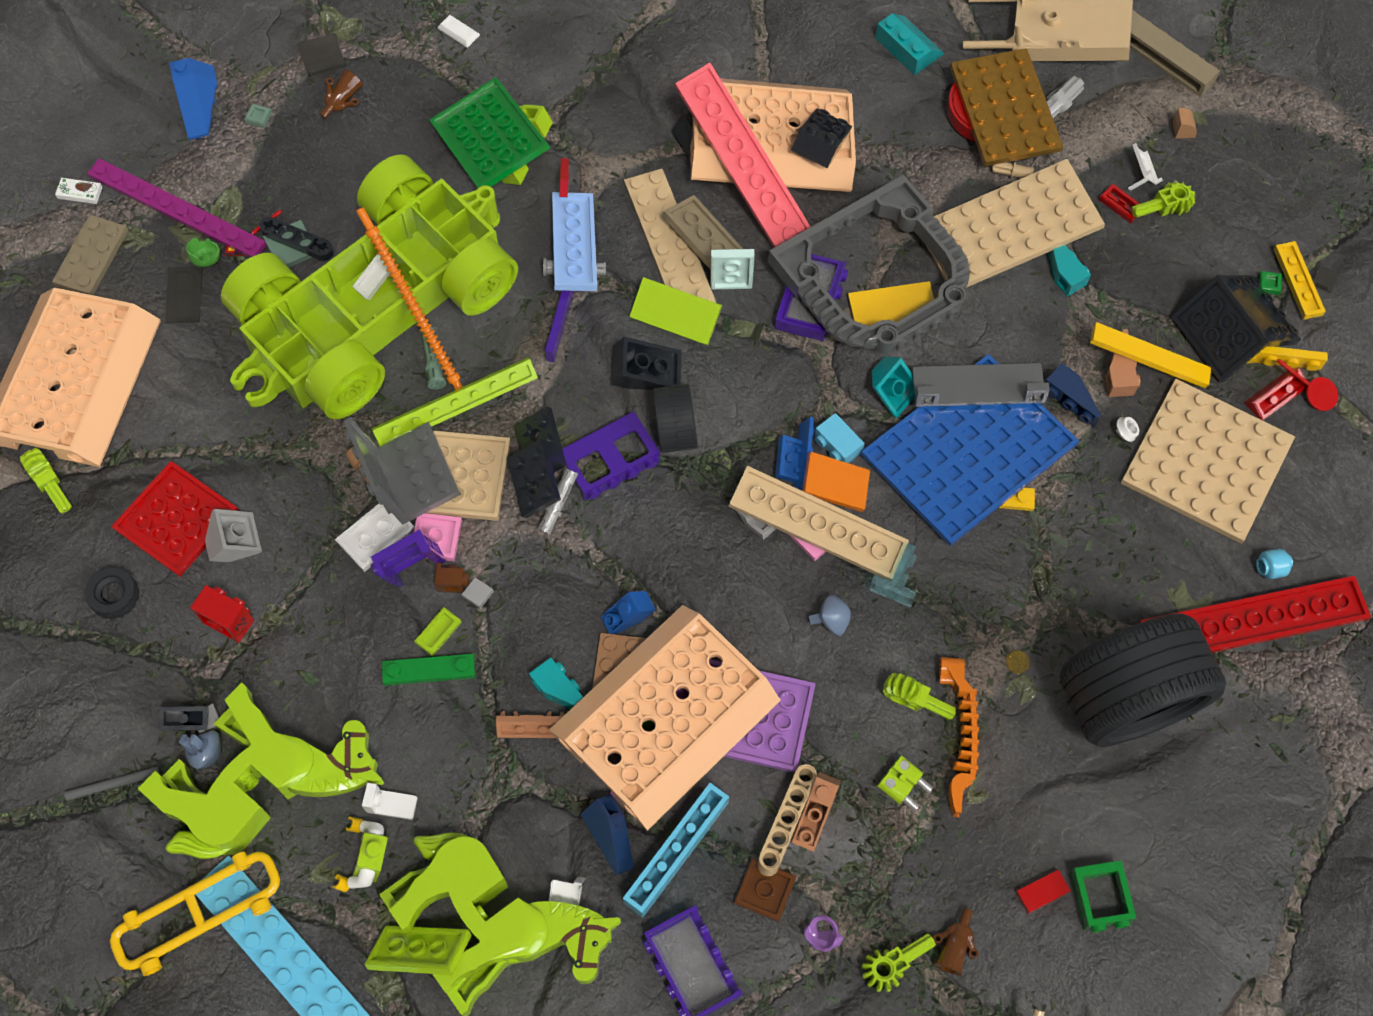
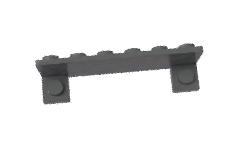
[912,363,1050,407]

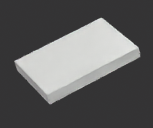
[335,504,415,572]

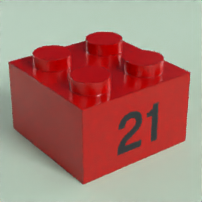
[190,585,254,643]

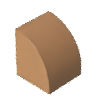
[1172,108,1197,139]

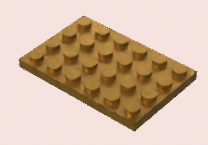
[950,48,1063,167]

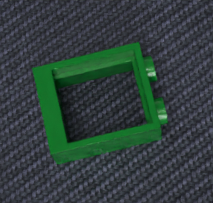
[1070,860,1136,933]

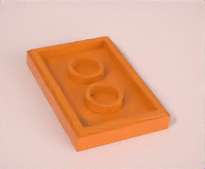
[802,452,870,512]

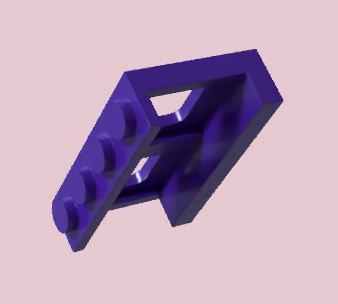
[563,411,660,501]
[370,529,446,587]

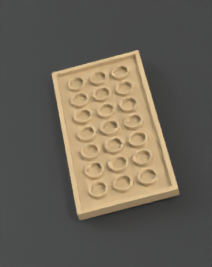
[927,159,1105,288]

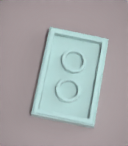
[711,249,754,289]

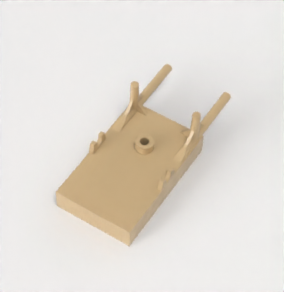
[963,0,1133,61]

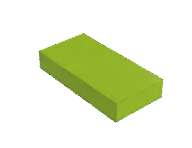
[414,607,462,657]

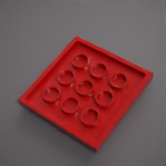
[111,461,239,577]

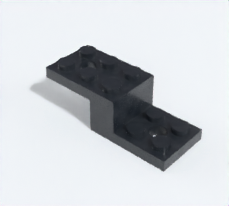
[507,406,567,518]

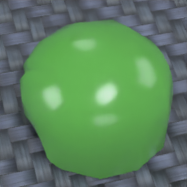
[186,238,221,267]

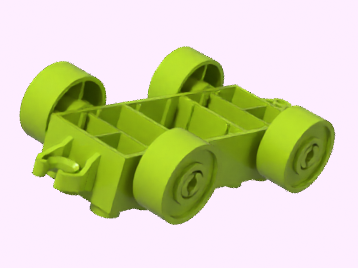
[221,155,518,419]

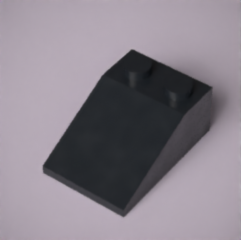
[612,337,682,390]

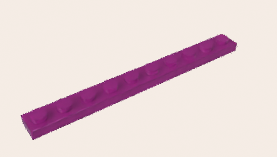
[87,158,267,258]

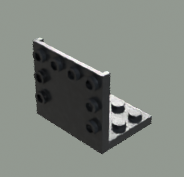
[1171,275,1302,382]

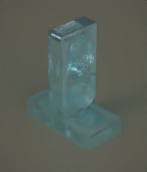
[869,543,917,607]

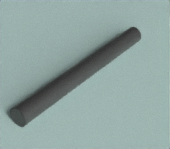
[64,766,161,801]

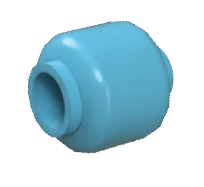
[1256,548,1293,580]

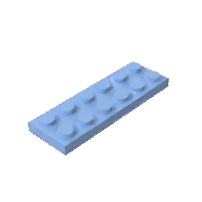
[552,192,597,291]

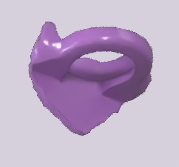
[804,915,843,952]

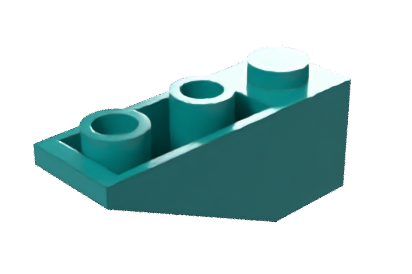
[1047,245,1091,297]
[529,658,583,710]

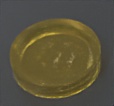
[1006,651,1030,674]

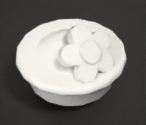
[1116,417,1139,442]

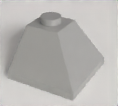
[205,509,262,562]

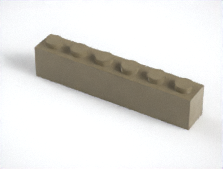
[1130,10,1220,97]

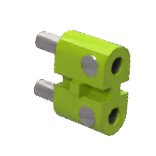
[877,755,933,811]

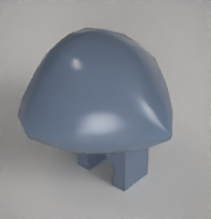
[809,594,851,636]
[179,730,221,770]

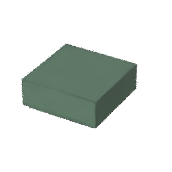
[245,103,272,128]

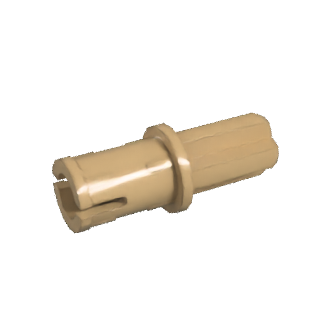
[992,162,1034,178]

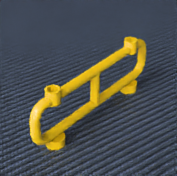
[110,852,280,976]

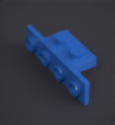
[775,417,815,491]

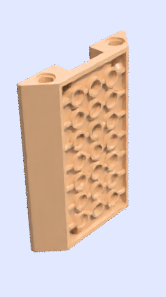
[690,78,856,192]
[0,288,161,467]
[549,605,781,831]

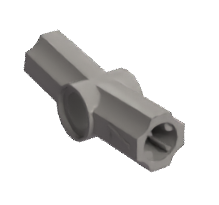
[1046,75,1084,118]

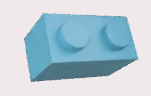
[815,413,864,463]

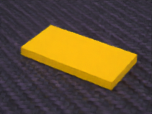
[848,281,934,326]

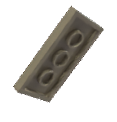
[663,195,743,270]
[52,215,129,295]

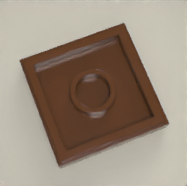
[734,858,797,923]

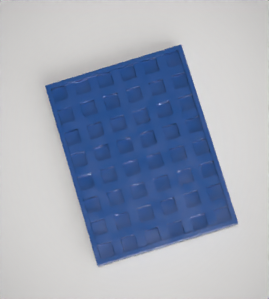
[861,354,1079,546]

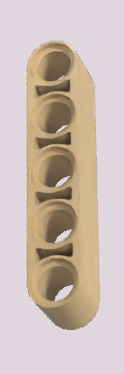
[757,764,817,876]

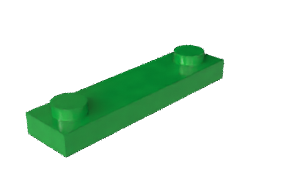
[382,654,476,686]

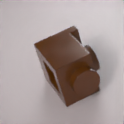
[435,563,470,593]

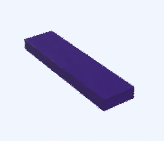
[545,290,574,362]

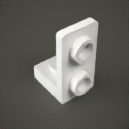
[362,783,418,820]

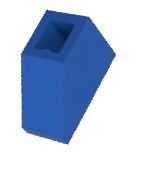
[601,591,656,635]

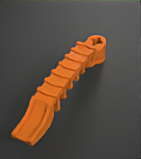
[939,657,979,818]

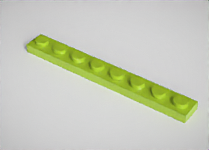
[371,357,538,447]

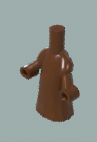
[319,69,363,119]
[933,908,979,976]

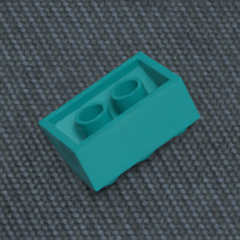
[875,13,944,75]

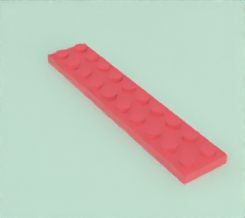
[674,63,811,248]

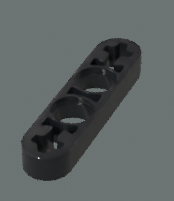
[259,217,334,261]

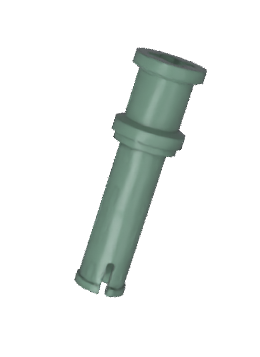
[421,327,447,390]

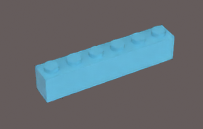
[623,783,729,918]

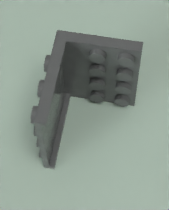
[344,417,461,525]

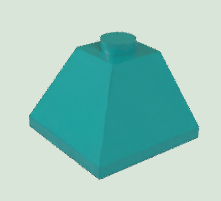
[872,356,915,418]

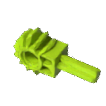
[1131,180,1195,217]
[20,448,72,513]
[883,673,956,720]
[861,934,936,992]

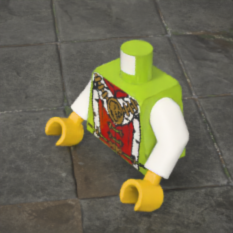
[333,817,388,892]

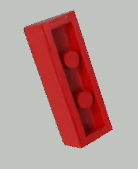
[1244,368,1307,421]

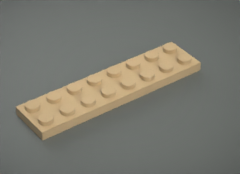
[624,169,716,303]
[728,466,909,581]

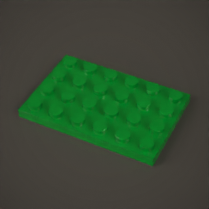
[430,77,550,188]

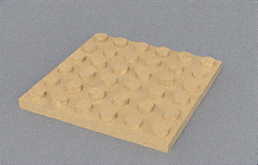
[1121,379,1295,544]

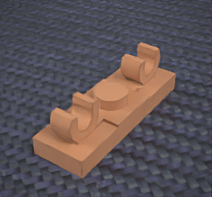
[496,711,564,738]

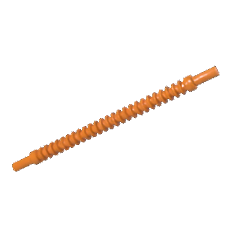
[356,207,463,390]

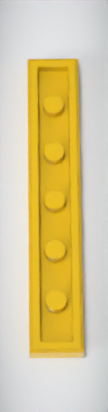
[1090,322,1211,388]

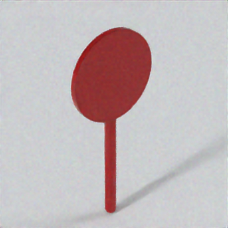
[1277,359,1338,411]

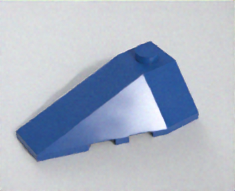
[169,58,218,140]

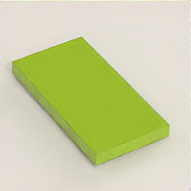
[629,277,722,345]
[365,926,472,975]

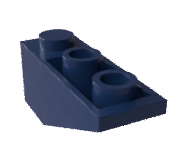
[1045,363,1101,427]
[580,795,634,875]

